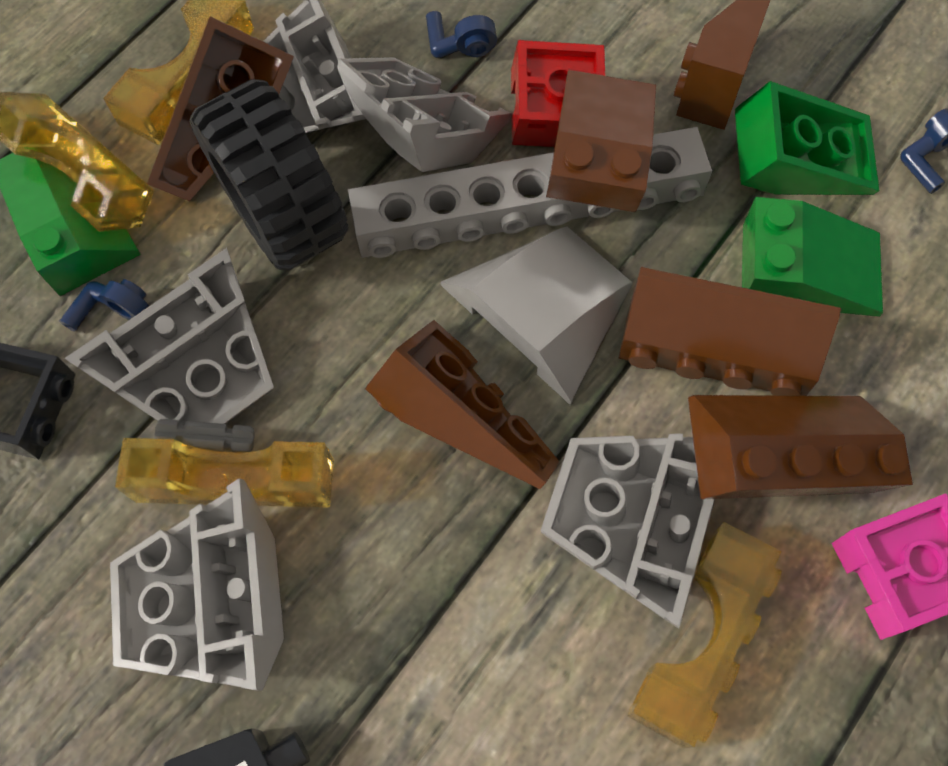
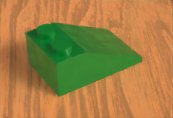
[735,81,880,195]
[742,197,883,317]

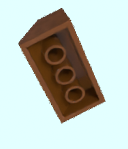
[618,267,841,396]
[688,395,913,500]

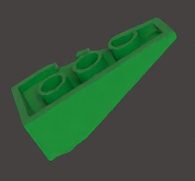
[0,145,141,296]

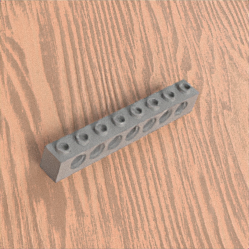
[348,127,712,258]

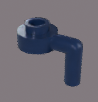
[426,11,497,58]
[900,108,948,194]
[59,279,149,332]

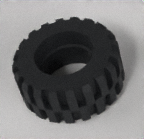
[189,79,348,270]

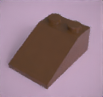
[673,0,770,130]
[546,70,656,212]

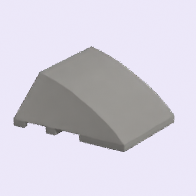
[263,0,366,134]
[337,57,512,172]
[441,227,633,405]
[64,248,274,425]
[541,433,715,629]
[110,478,284,691]

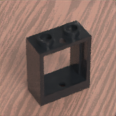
[0,343,76,460]

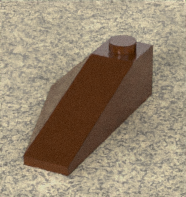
[147,16,294,201]
[365,320,559,489]

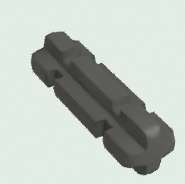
[154,419,255,454]

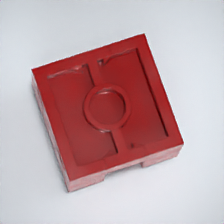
[511,40,605,147]

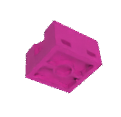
[831,493,948,640]

